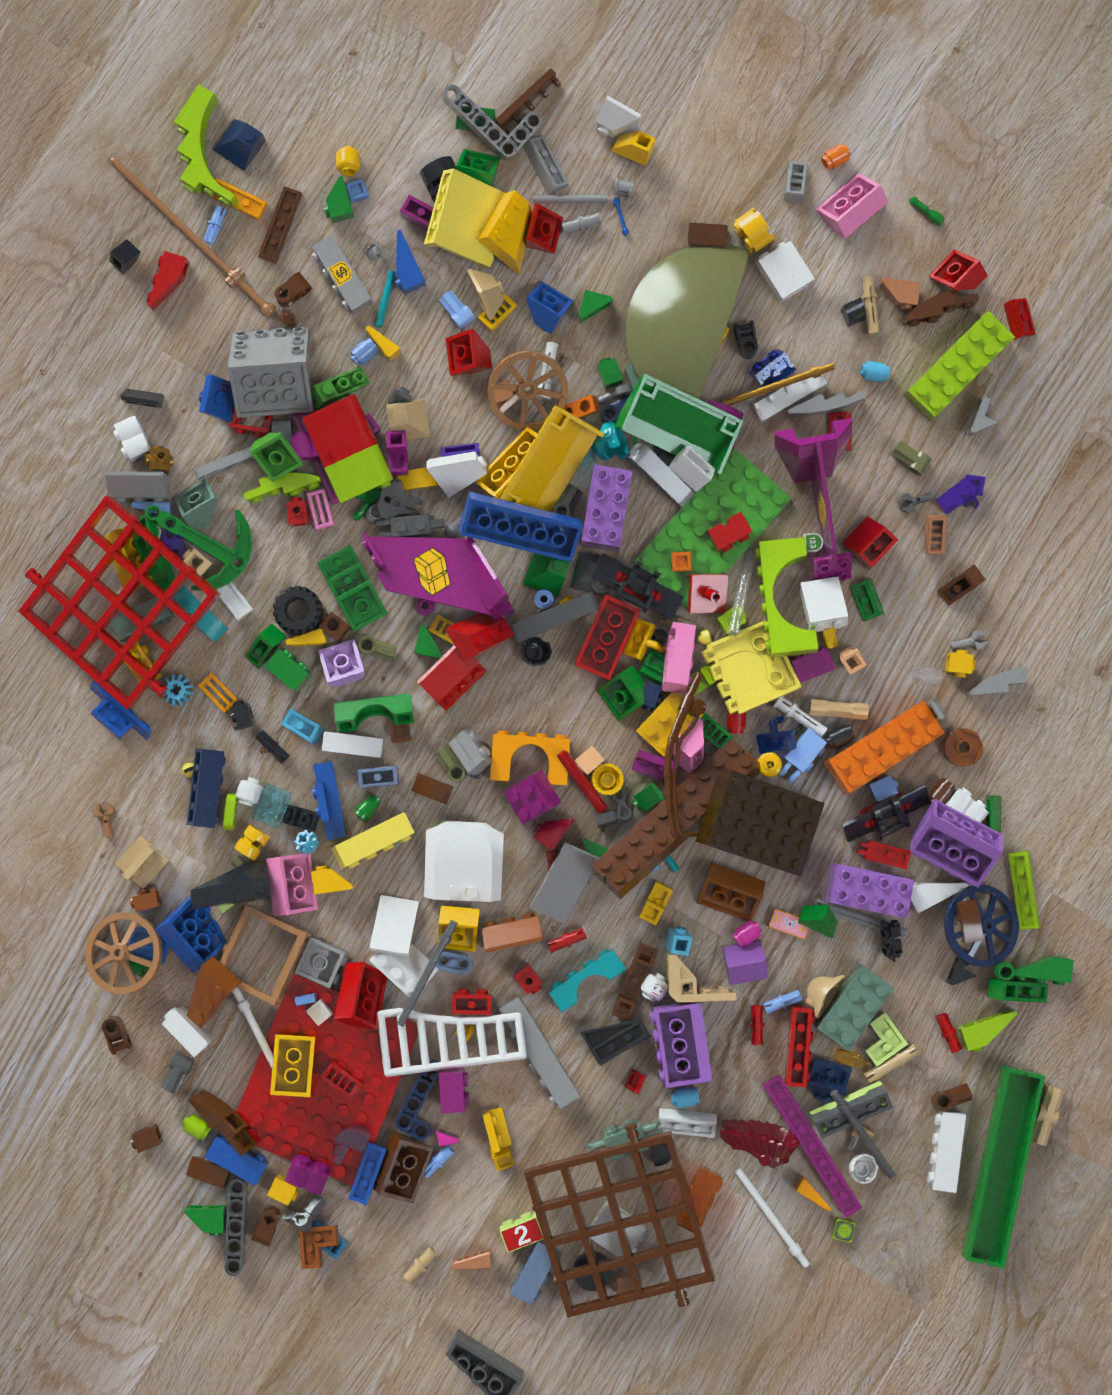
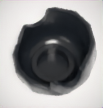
[521,637,552,666]

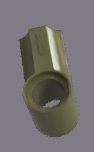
[891,441,932,476]
[358,636,397,662]
[435,745,467,782]

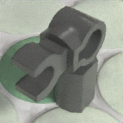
[595,790,632,828]
[282,1194,327,1232]

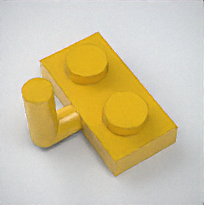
[623,618,666,661]

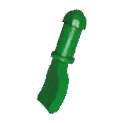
[909,197,945,226]
[353,487,382,521]

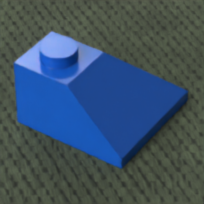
[526,281,574,334]

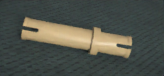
[861,276,880,335]
[864,1044,920,1084]

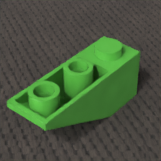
[311,367,370,411]

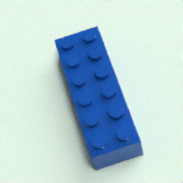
[459,491,583,562]

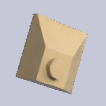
[467,269,504,320]
[386,399,431,440]

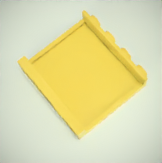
[424,169,504,269]

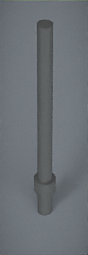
[397,920,458,1027]
[830,1090,895,1179]

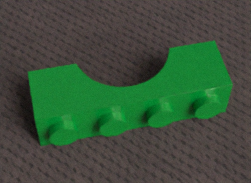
[334,693,414,733]

